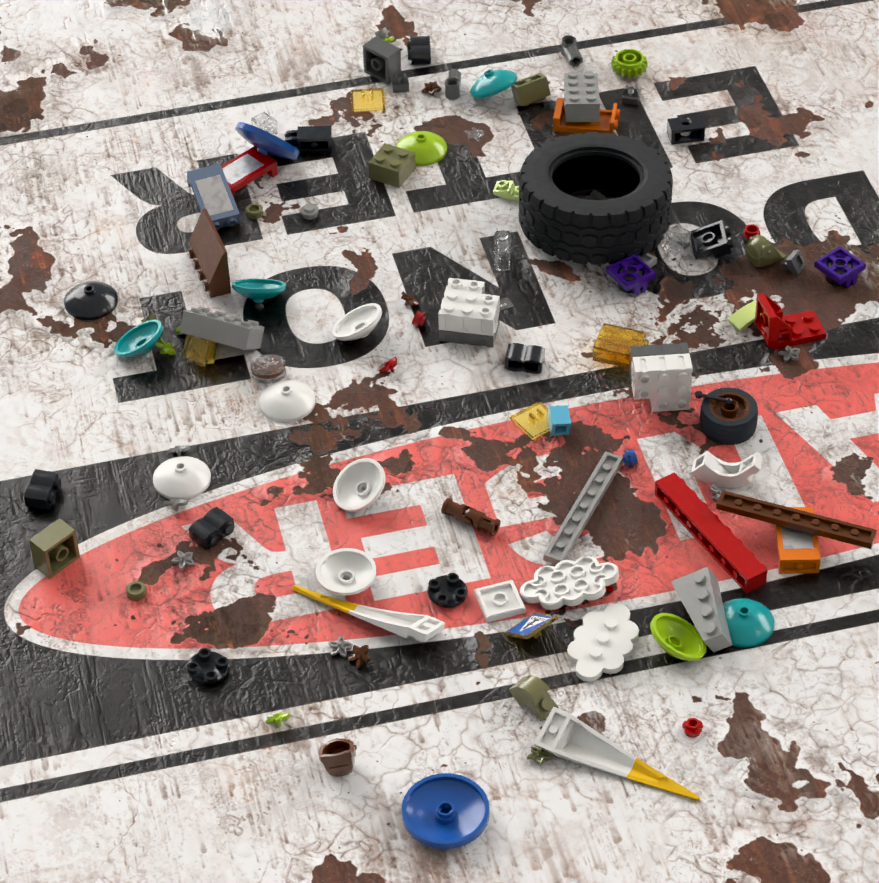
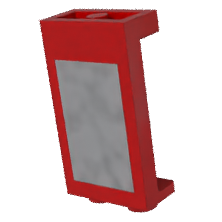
[221,146,278,198]

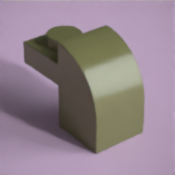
[509,675,559,721]

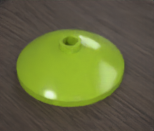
[396,131,447,166]
[650,613,707,661]

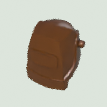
[318,738,357,777]

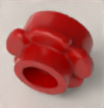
[743,224,760,240]
[412,311,427,328]
[682,718,703,738]

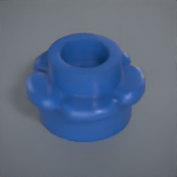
[622,449,638,468]

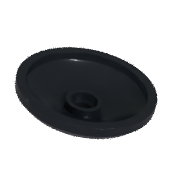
[64,281,118,320]

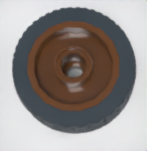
[700,387,758,445]

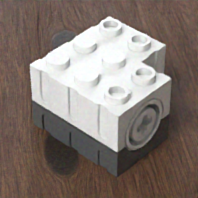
[438,278,500,347]
[629,342,693,412]

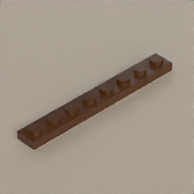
[716,490,877,549]

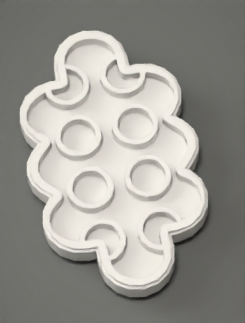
[520,556,619,610]
[567,603,639,682]

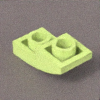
[493,180,519,201]
[728,300,756,333]

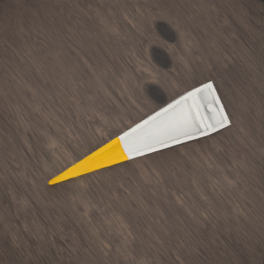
[292,585,445,642]
[534,707,700,801]

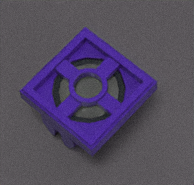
[814,247,866,288]
[606,254,656,296]

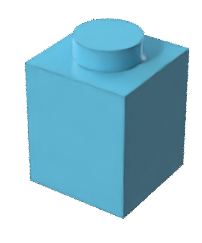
[547,405,571,436]

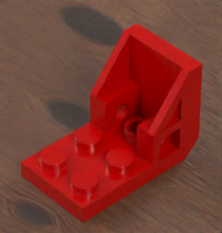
[755,293,827,350]

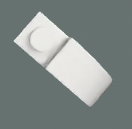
[691,451,763,488]

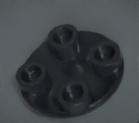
[427,573,468,608]
[187,648,228,684]

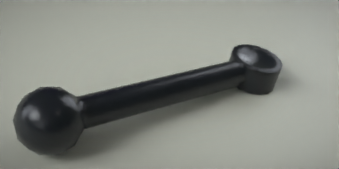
[695,391,732,405]

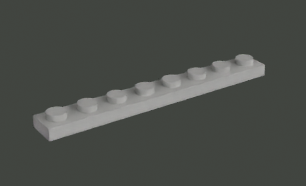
[543,451,623,564]

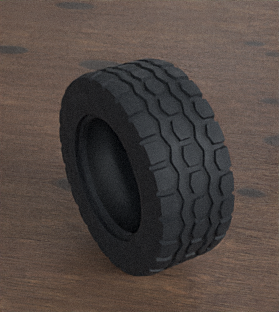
[519,132,673,265]

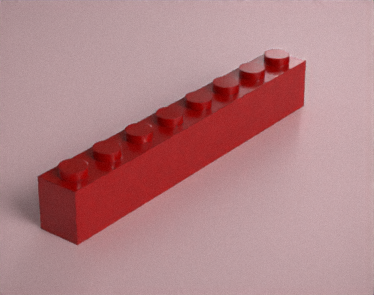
[655,472,768,593]

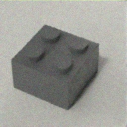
[363,36,401,85]

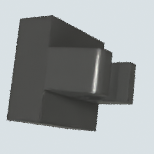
[392,73,409,93]
[622,84,641,105]
[782,250,806,275]

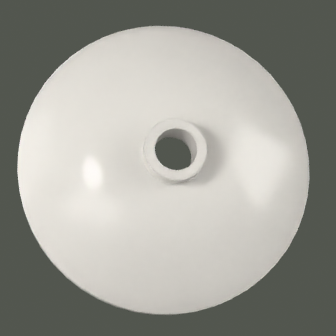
[332,303,382,341]
[259,380,315,422]
[153,456,211,500]
[333,458,385,512]
[316,548,376,596]

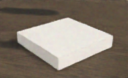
[474,580,526,623]

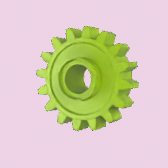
[611,49,648,78]

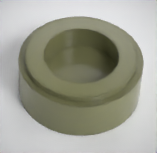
[245,203,263,219]
[126,581,147,601]

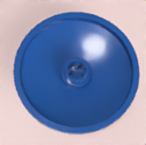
[235,122,300,160]
[402,773,489,849]

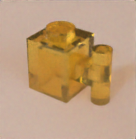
[182,334,218,366]

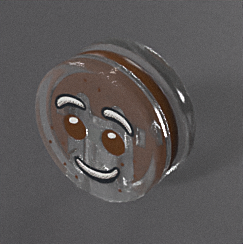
[251,354,286,384]

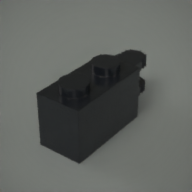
[285,126,332,152]

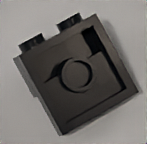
[689,220,734,259]

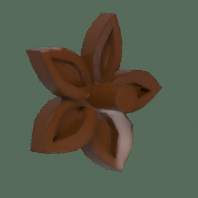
[422,81,441,96]
[401,291,420,307]
[348,645,370,669]

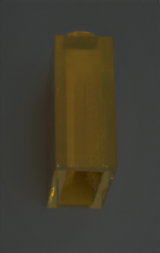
[593,323,649,369]

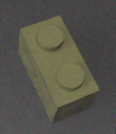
[511,73,551,107]

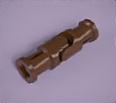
[441,498,501,536]

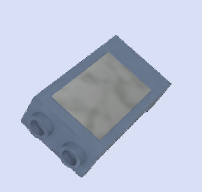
[187,163,240,230]

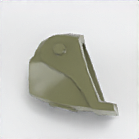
[745,234,786,267]

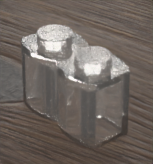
[494,230,512,270]

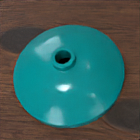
[470,69,518,98]
[232,278,286,303]
[114,319,163,358]
[723,598,774,647]

